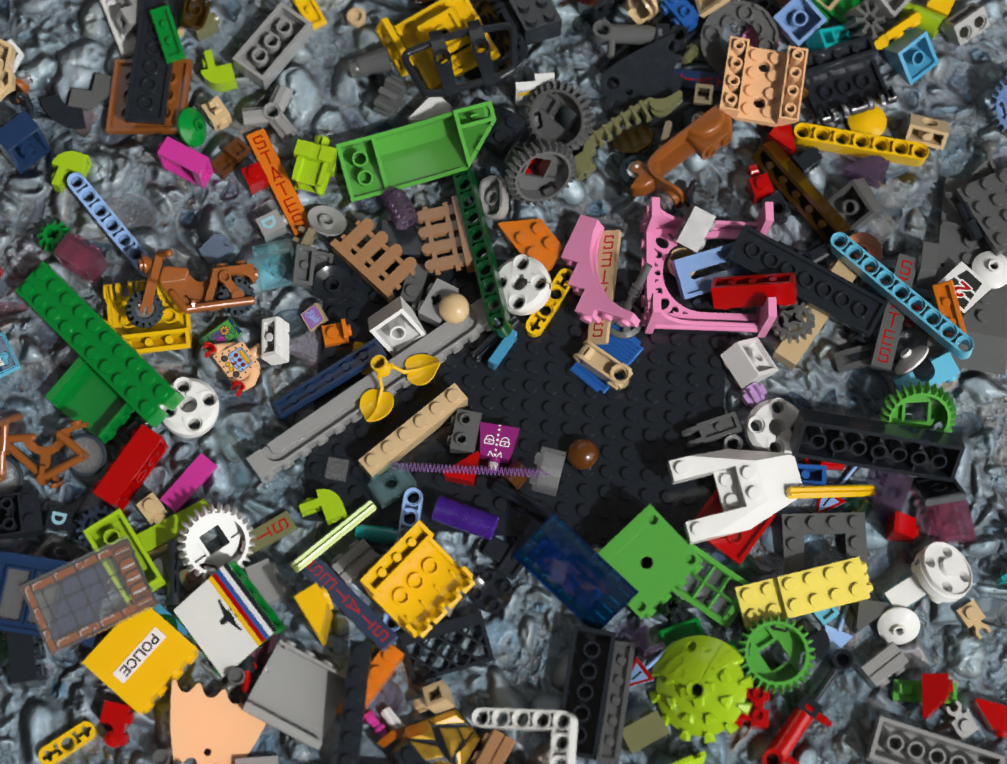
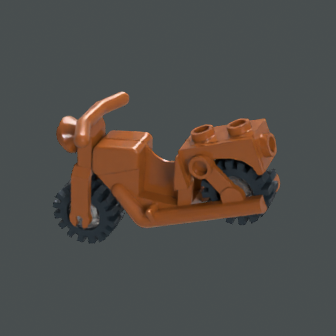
[125,249,258,328]

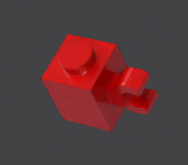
[745,164,774,205]

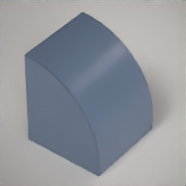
[198,234,236,265]

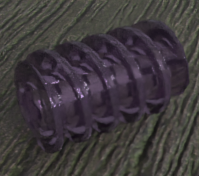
[381,187,419,230]

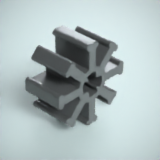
[843,1,886,40]
[373,74,409,119]

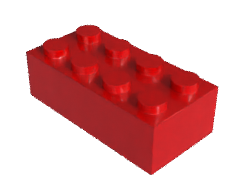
[93,424,169,512]

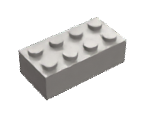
[232,2,313,90]

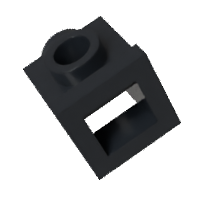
[791,146,823,175]

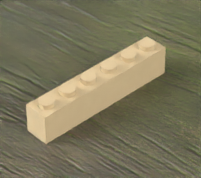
[772,259,858,371]
[358,383,468,482]

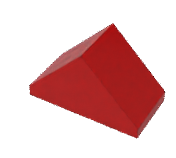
[766,124,796,157]
[442,451,480,487]

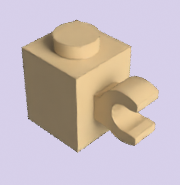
[201,96,232,132]
[413,680,455,714]

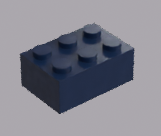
[0,110,51,175]

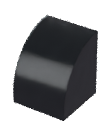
[806,628,830,664]

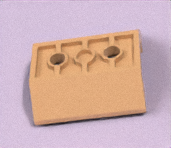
[719,36,808,127]

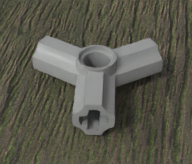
[242,85,297,142]

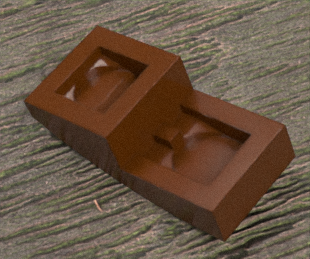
[211,137,252,180]

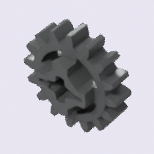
[771,300,815,344]

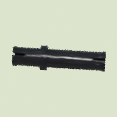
[165,540,182,605]

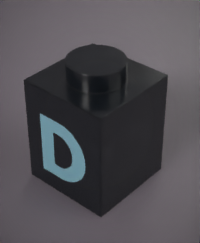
[45,506,80,536]

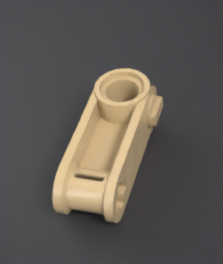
[573,340,633,391]

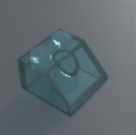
[251,238,295,292]

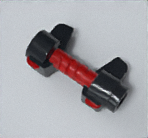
[229,656,257,704]

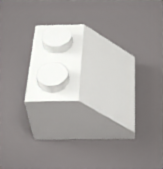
[368,296,427,357]
[720,337,779,389]

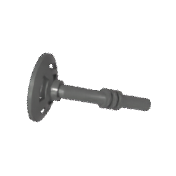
[610,263,652,339]

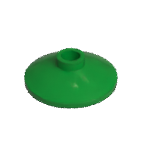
[177,107,207,147]

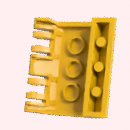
[103,280,192,354]

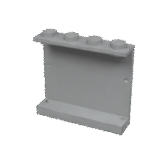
[241,639,347,750]

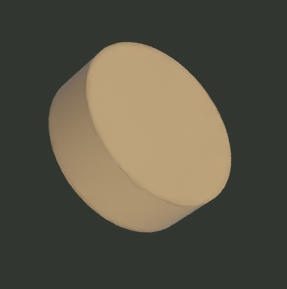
[346,7,366,28]

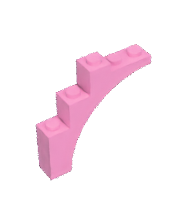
[561,215,640,328]

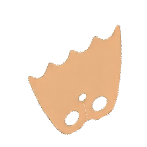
[170,680,266,764]

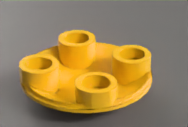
[848,105,887,136]

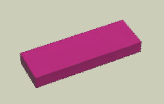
[160,453,217,513]

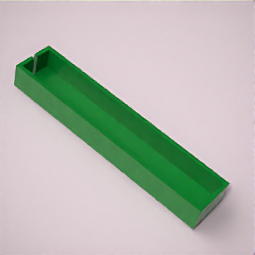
[15,261,185,428]

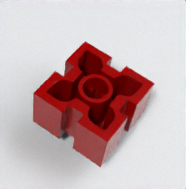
[735,683,769,730]

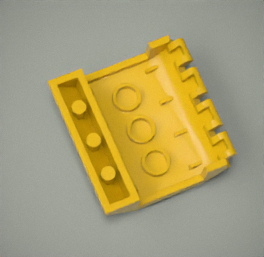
[359,520,475,639]

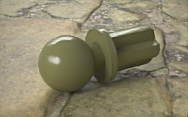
[681,38,702,65]

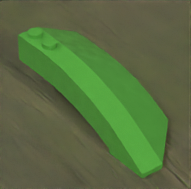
[335,101,497,203]

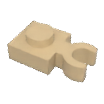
[955,600,991,640]

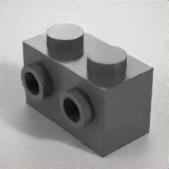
[446,409,482,457]

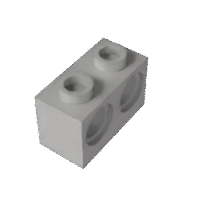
[942,2,990,46]

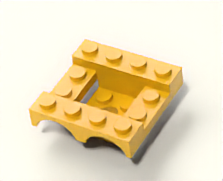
[394,0,500,89]

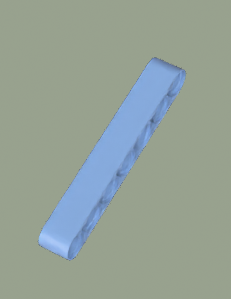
[67,172,151,280]
[383,488,423,633]

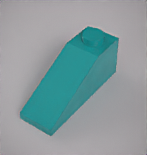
[805,25,854,53]

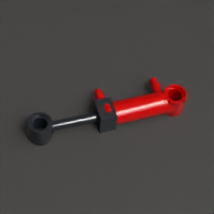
[760,649,854,764]

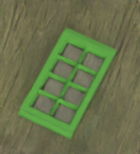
[673,535,750,629]

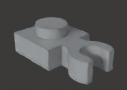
[943,700,979,740]

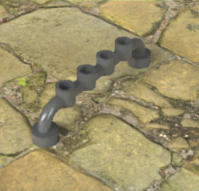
[153,667,246,764]

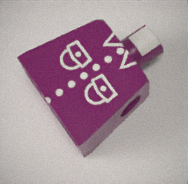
[480,422,519,473]

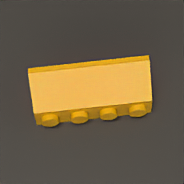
[294,583,334,647]

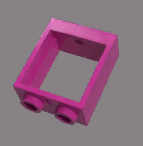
[157,136,214,189]

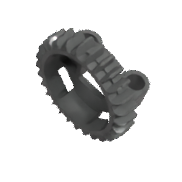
[525,80,596,152]
[504,139,577,206]

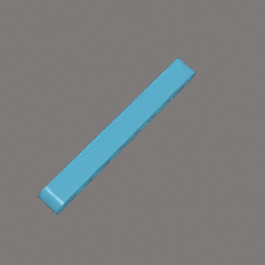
[830,232,974,360]

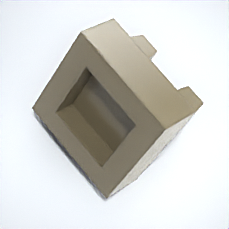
[292,226,317,247]

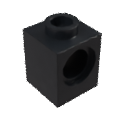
[760,191,791,226]

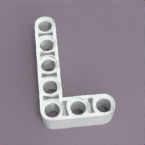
[471,707,578,764]

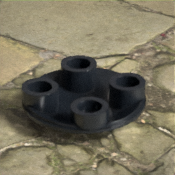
[471,570,513,613]

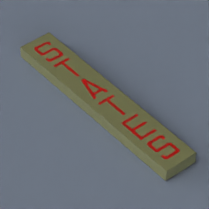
[180,511,297,593]

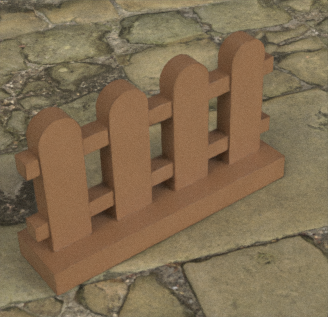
[415,196,475,275]
[330,218,417,303]

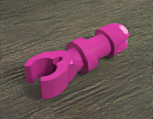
[364,710,388,738]

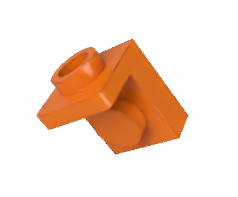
[321,318,352,348]

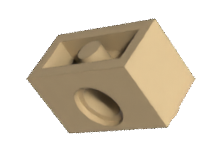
[905,113,949,150]

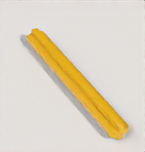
[786,484,876,499]

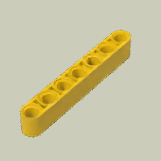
[792,123,929,167]

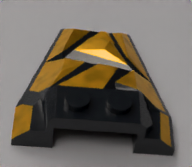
[376,707,483,764]

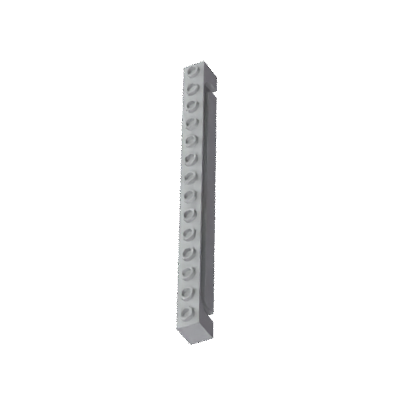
[246,298,491,483]

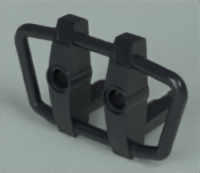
[401,19,517,107]

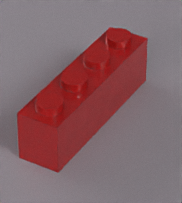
[711,272,797,310]

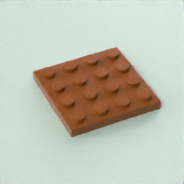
[106,59,193,134]

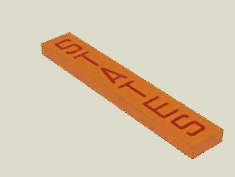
[246,128,313,238]

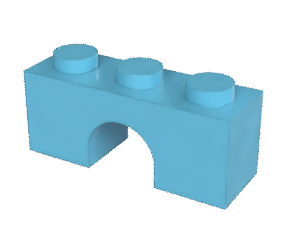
[892,349,961,391]

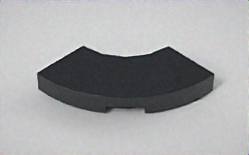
[40,94,86,129]

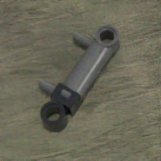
[592,20,689,58]

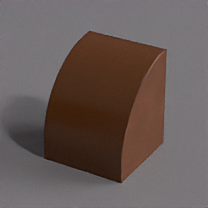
[499,460,530,491]

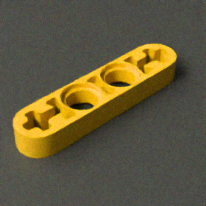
[525,268,573,337]

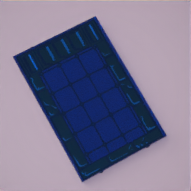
[513,513,639,630]

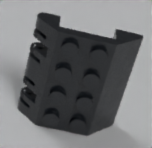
[442,0,529,91]
[803,34,897,125]

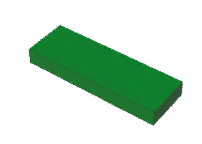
[150,5,186,64]

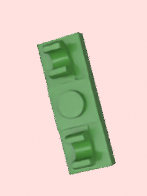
[892,679,957,705]

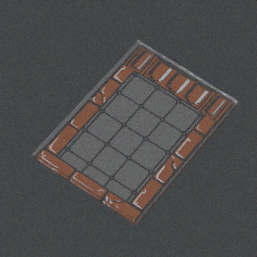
[20,535,158,656]

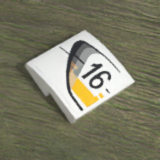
[515,73,555,106]

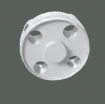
[492,254,552,316]
[159,377,219,438]
[744,398,799,453]
[911,542,973,604]

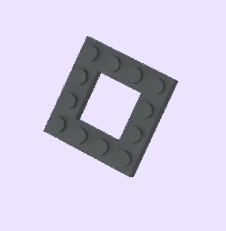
[781,512,870,595]

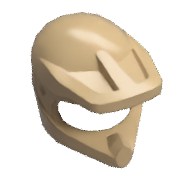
[622,0,659,25]

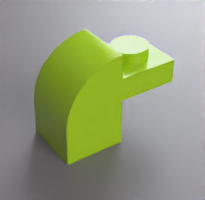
[200,49,238,92]
[51,151,92,193]
[299,489,347,525]

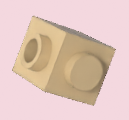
[136,492,169,526]

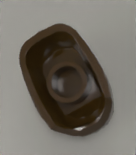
[178,0,210,31]

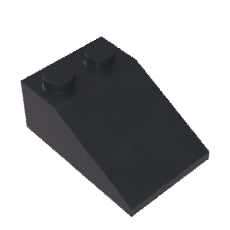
[471,97,526,160]

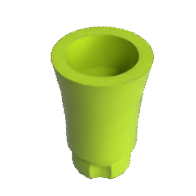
[899,2,946,40]

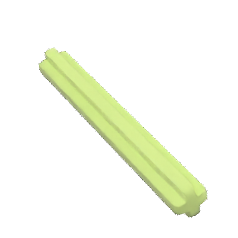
[290,500,377,573]

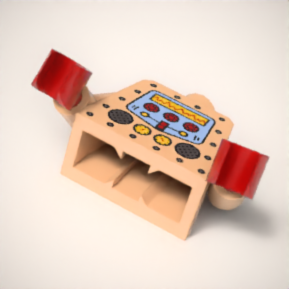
[201,342,261,397]

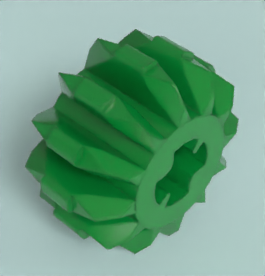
[37,220,72,255]

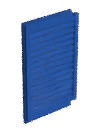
[569,323,644,394]

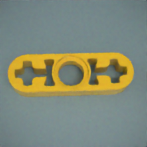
[38,721,97,764]

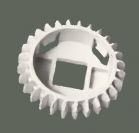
[176,503,255,580]

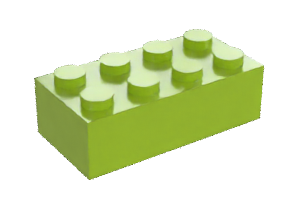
[83,508,166,605]

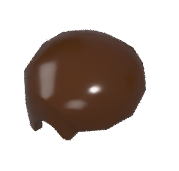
[567,438,599,470]

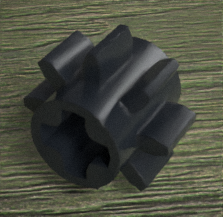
[663,596,691,624]

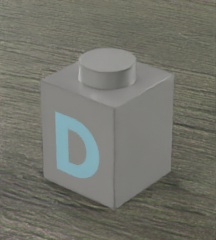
[255,209,288,243]

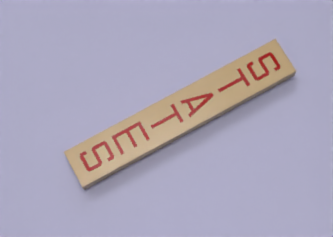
[587,230,622,345]

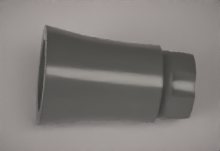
[348,45,393,78]

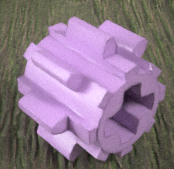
[741,382,768,409]

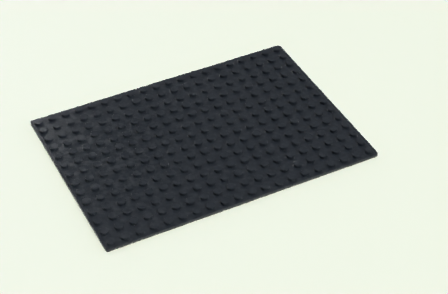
[302,249,729,553]

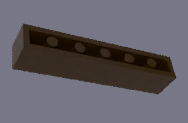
[751,140,851,245]

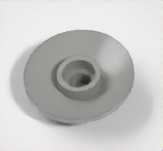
[307,205,347,236]

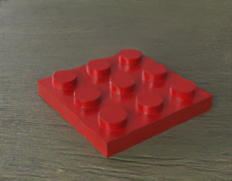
[694,490,776,566]

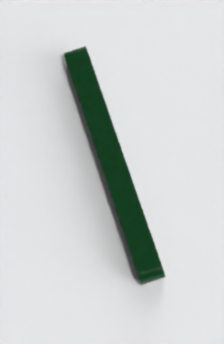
[452,164,512,338]

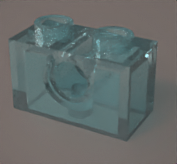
[368,463,417,509]

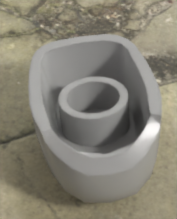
[479,175,509,220]

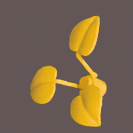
[353,342,440,422]

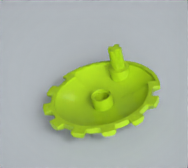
[650,635,753,743]

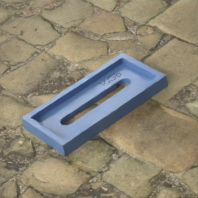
[671,242,752,300]

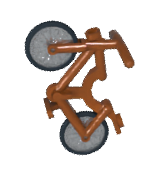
[0,413,107,495]

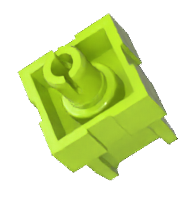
[292,135,339,197]

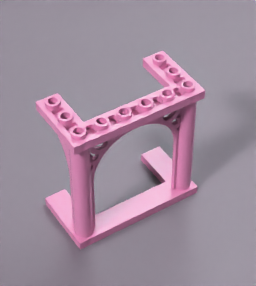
[640,197,777,338]

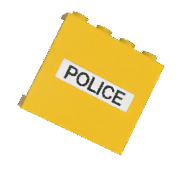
[82,607,199,716]

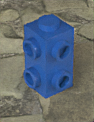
[658,0,699,31]

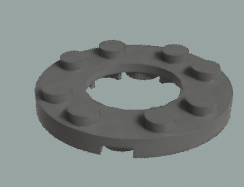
[700,0,779,73]

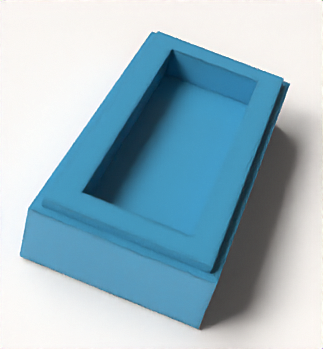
[488,329,517,370]

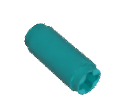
[355,524,398,544]

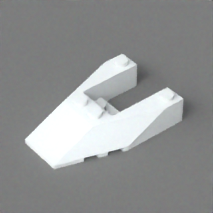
[667,449,803,545]

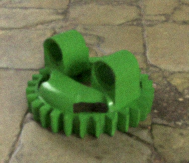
[879,381,957,432]
[737,615,816,694]

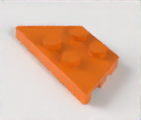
[497,218,564,284]

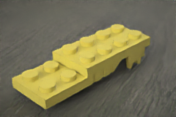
[734,557,873,628]

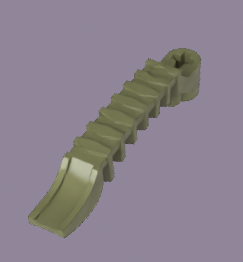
[574,90,683,182]

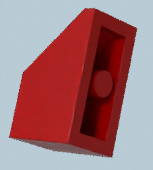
[886,511,919,543]
[922,673,953,719]
[971,698,1007,738]

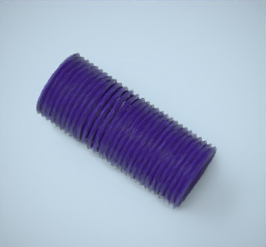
[431,495,499,541]

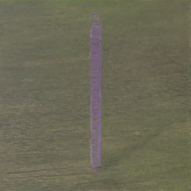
[391,462,550,477]

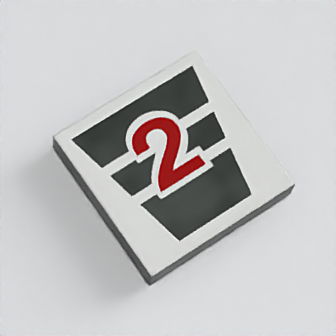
[937,261,992,316]

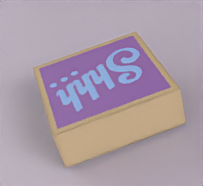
[300,303,328,332]

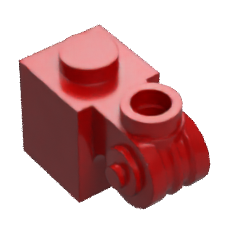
[99,700,135,748]

